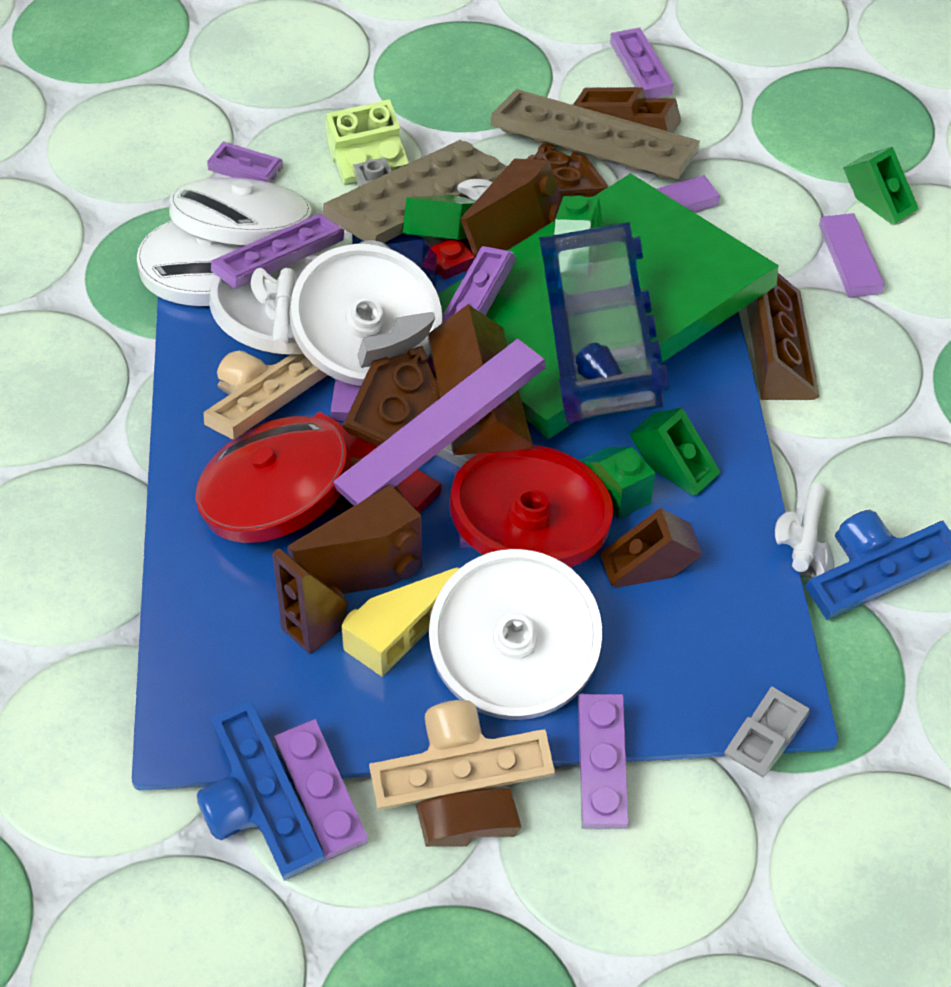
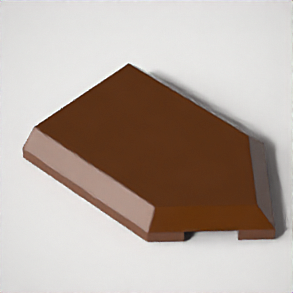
[527,143,609,200]
[342,346,440,446]

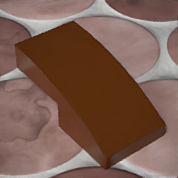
[416,788,521,847]

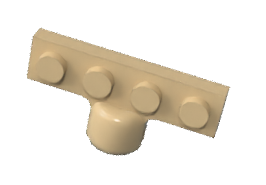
[203,351,328,440]
[369,700,555,811]

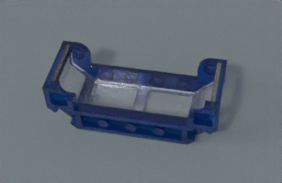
[539,222,670,423]

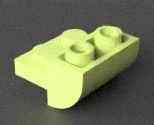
[325,99,409,185]

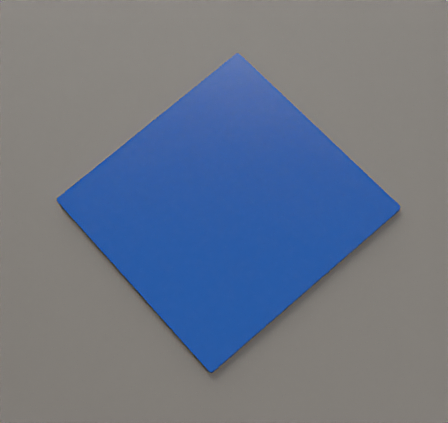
[131,271,838,791]

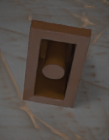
[600,508,703,588]

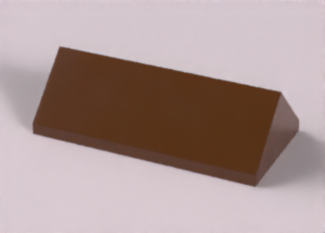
[746,273,820,400]
[428,304,532,456]

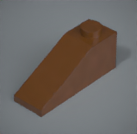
[272,548,347,654]

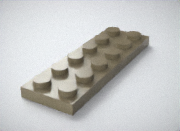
[490,89,700,179]
[322,140,507,243]

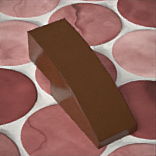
[573,87,681,133]

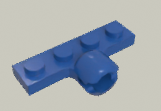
[805,509,951,620]
[197,699,326,881]

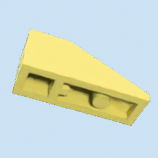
[342,567,459,677]

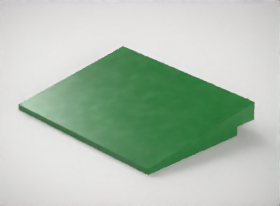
[438,173,779,440]

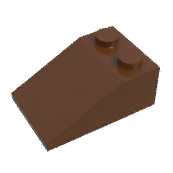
[460,158,562,257]
[288,484,422,594]

